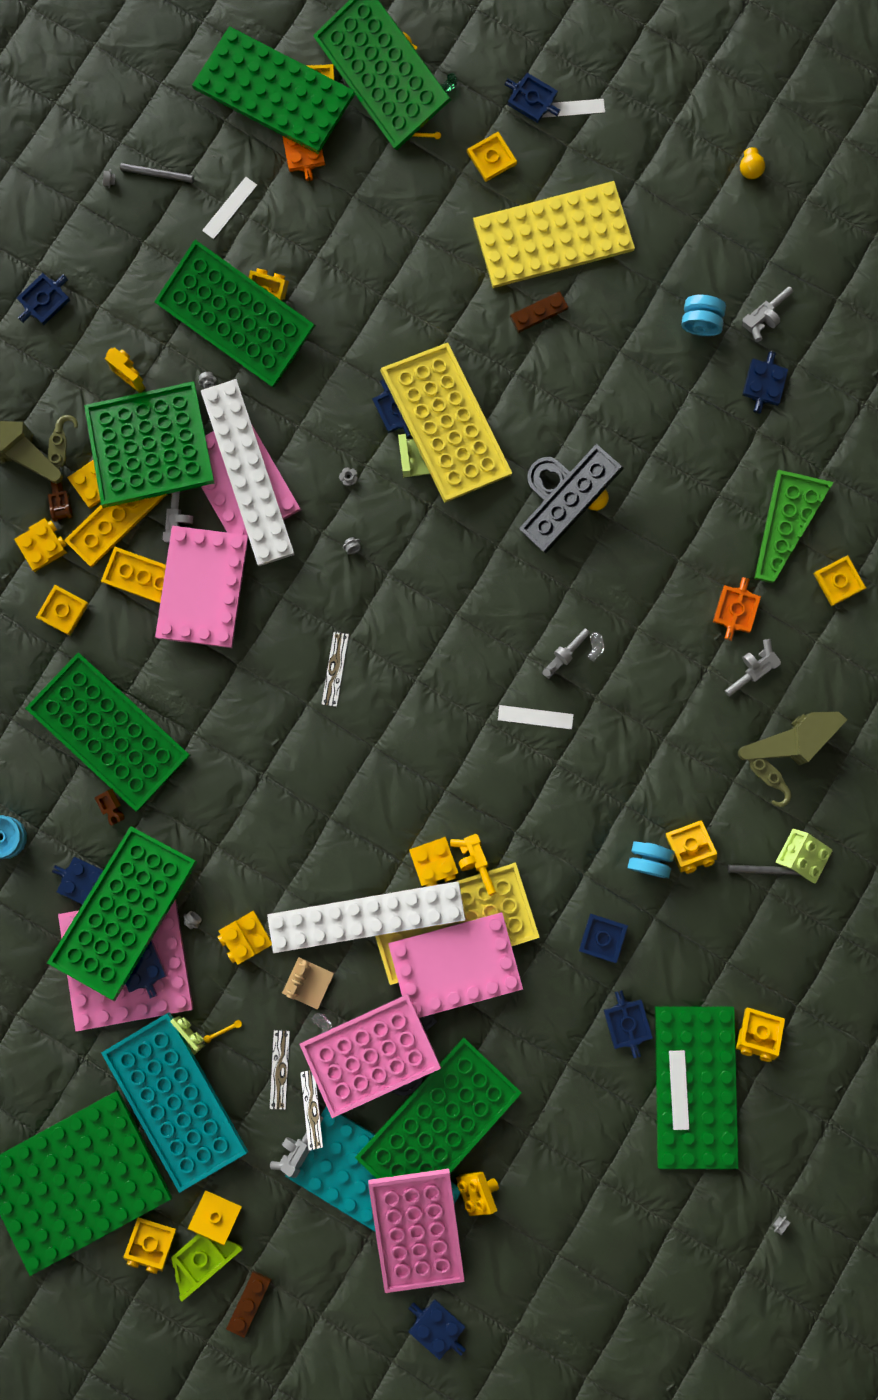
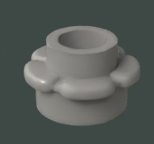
[103,169,115,188]
[198,372,217,389]
[339,467,358,486]
[343,537,361,554]
[183,911,202,929]
[772,1216,791,1235]

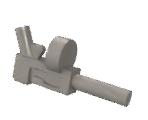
[743,286,793,342]
[163,491,193,543]
[542,629,590,679]
[725,639,781,697]
[270,1115,323,1178]

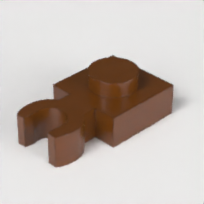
[95,789,125,826]

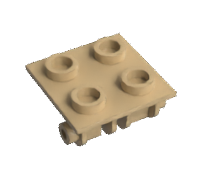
[282,957,334,1010]

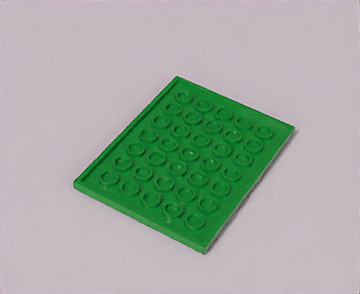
[0,1090,172,1276]

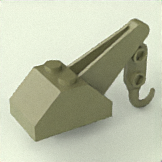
[0,415,78,484]
[738,712,847,807]

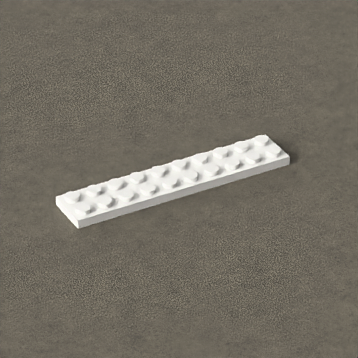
[200,379,295,566]
[267,881,466,953]

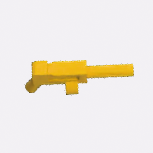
[450,834,496,896]

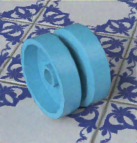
[681,295,726,336]
[0,815,27,859]
[627,841,675,879]

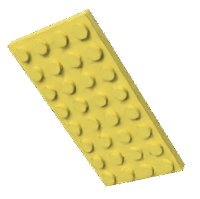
[473,181,635,288]
[380,343,512,503]
[375,863,540,985]

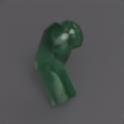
[441,73,458,93]

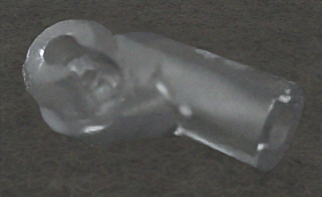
[587,632,605,662]
[312,1013,332,1033]

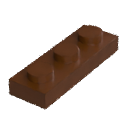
[510,291,568,333]
[226,1270,271,1338]

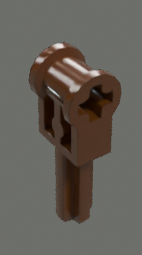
[48,481,73,522]

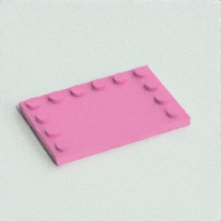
[201,426,301,539]
[155,526,248,648]
[388,912,523,1018]
[299,994,441,1118]
[368,1169,465,1293]

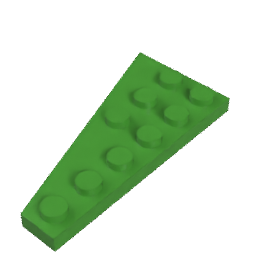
[754,470,834,583]

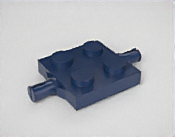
[504,73,561,123]
[16,273,70,325]
[742,351,788,414]
[372,379,412,438]
[52,857,103,904]
[126,940,167,999]
[603,990,653,1058]
[408,1299,466,1360]

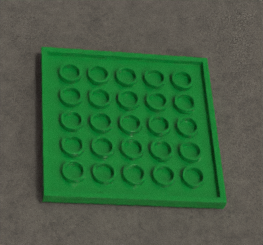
[84,381,215,508]

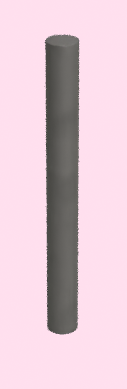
[120,163,194,183]
[728,865,800,875]

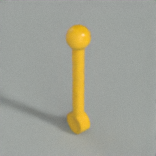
[413,132,441,139]
[204,1020,242,1043]

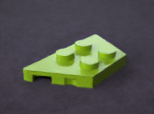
[171,1234,243,1301]

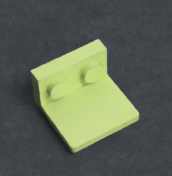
[398,434,430,478]
[775,829,832,883]
[170,1016,205,1055]

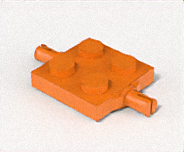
[282,136,325,181]
[713,577,761,641]

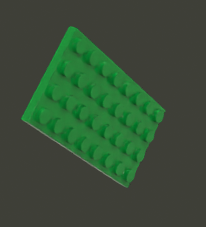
[313,0,452,150]
[192,26,355,154]
[154,240,316,388]
[25,652,190,812]
[47,826,197,1001]
[655,1006,738,1169]
[355,1037,522,1179]

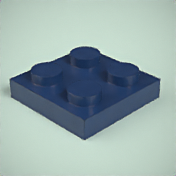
[579,914,628,963]

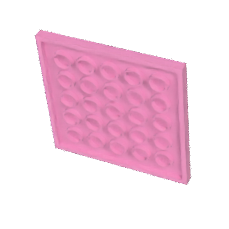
[58,899,193,1031]

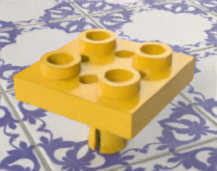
[455,1172,499,1216]

